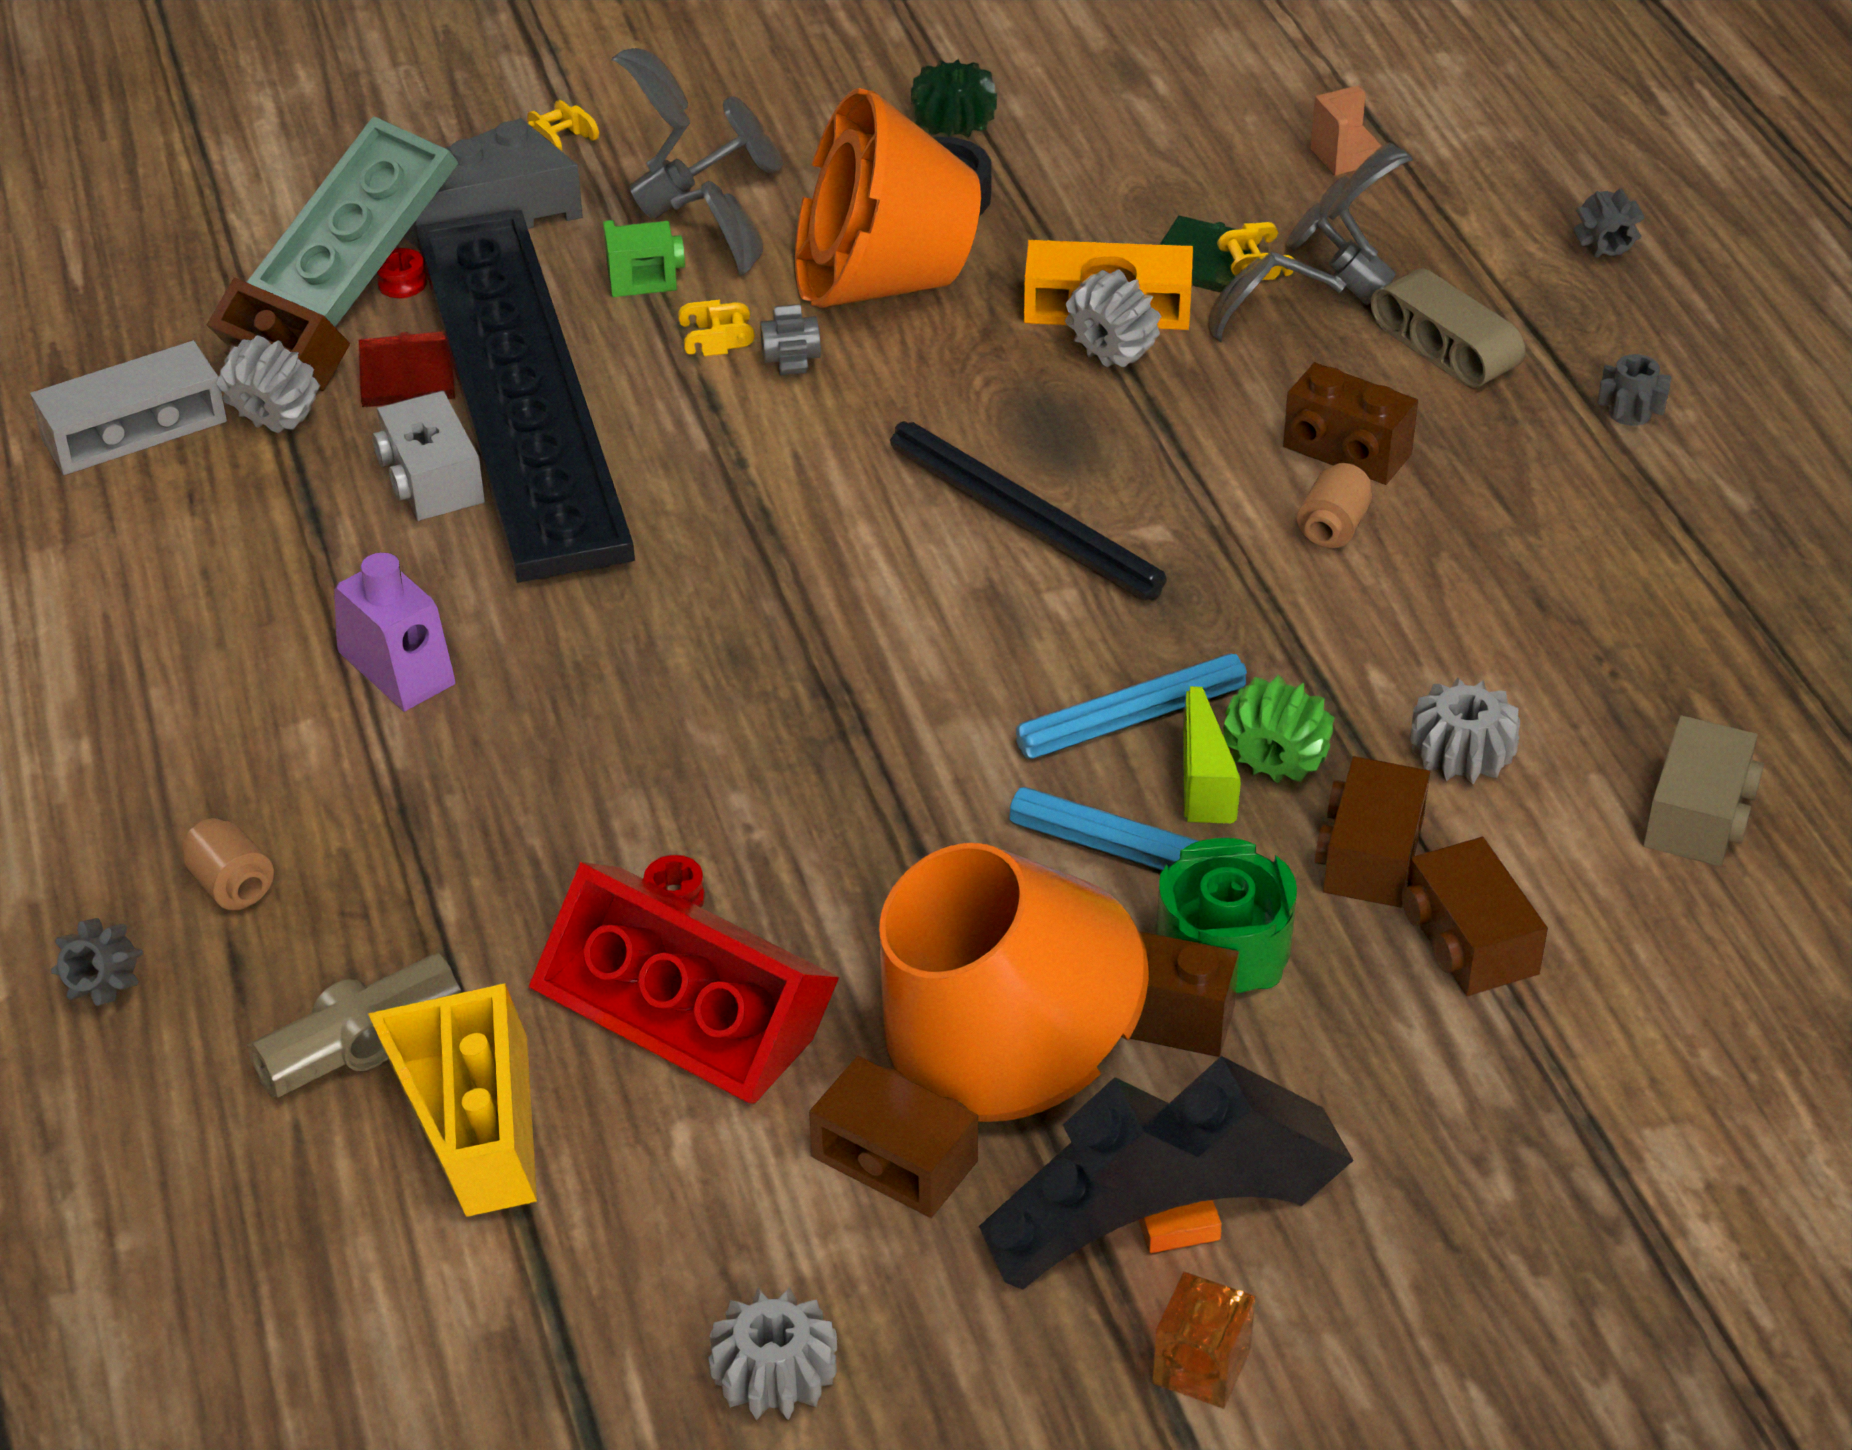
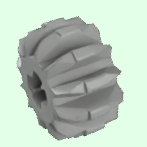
[1065,269,1162,368]
[216,335,320,433]
[1410,677,1520,784]
[708,1287,837,1421]

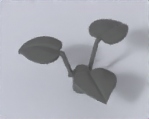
[611,48,783,276]
[1209,143,1413,342]

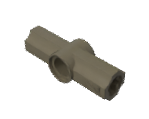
[247,953,461,1098]

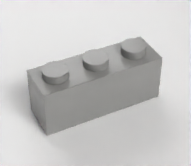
[30,340,227,476]

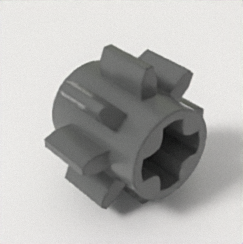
[1573,188,1645,258]
[760,304,821,375]
[1597,354,1671,426]
[51,918,143,1006]

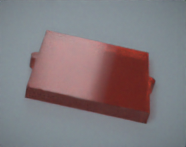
[359,332,456,408]

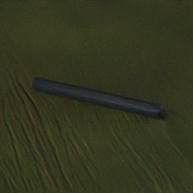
[890,421,1167,600]

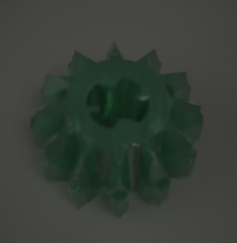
[911,59,997,137]

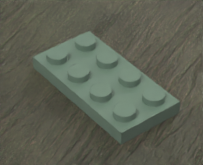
[247,116,459,327]

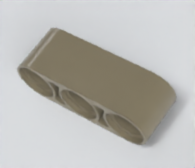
[1371,268,1525,388]

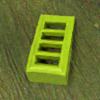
[1183,686,1241,824]

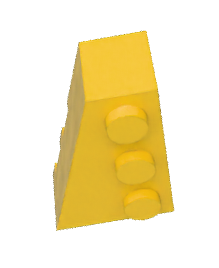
[368,983,537,1217]

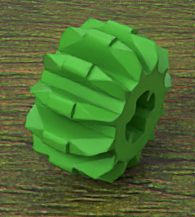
[1223,674,1335,784]

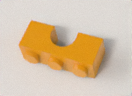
[1024,240,1193,330]

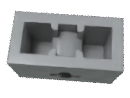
[372,391,485,521]

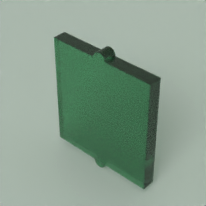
[1159,215,1261,293]

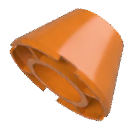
[795,88,981,308]
[879,843,1149,1122]

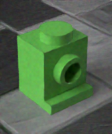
[603,220,685,297]

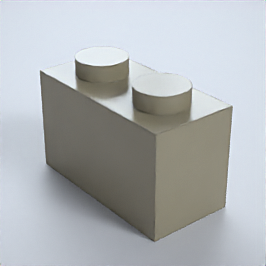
[1643,715,1764,867]

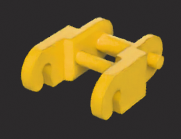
[527,100,599,151]
[1217,222,1294,280]
[678,300,755,356]

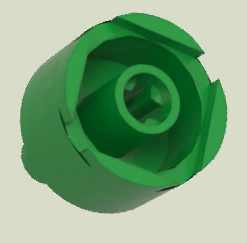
[1156,838,1297,993]

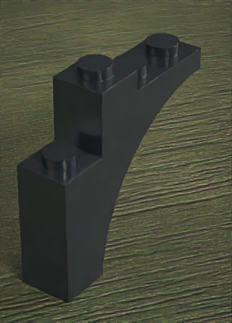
[979,1056,1354,1290]

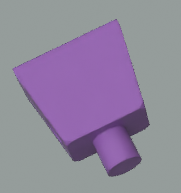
[334,553,456,712]

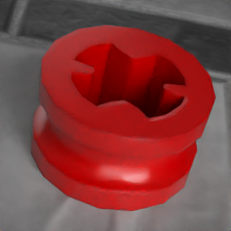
[376,248,427,299]
[643,855,705,907]

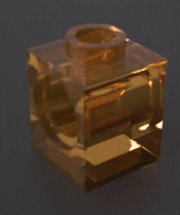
[1153,1272,1256,1409]

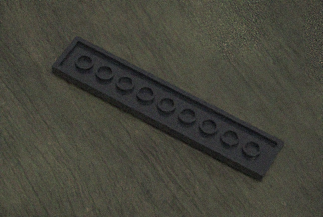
[416,210,635,583]

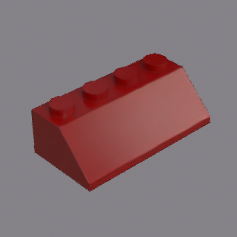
[528,862,839,1103]

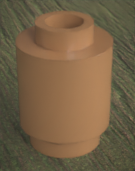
[1297,463,1372,548]
[182,818,274,910]

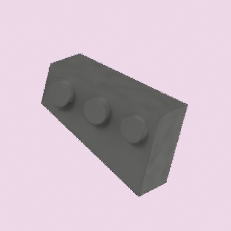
[404,118,583,250]

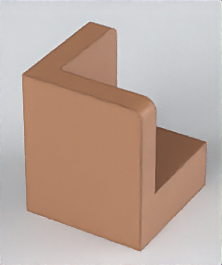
[1311,86,1382,176]

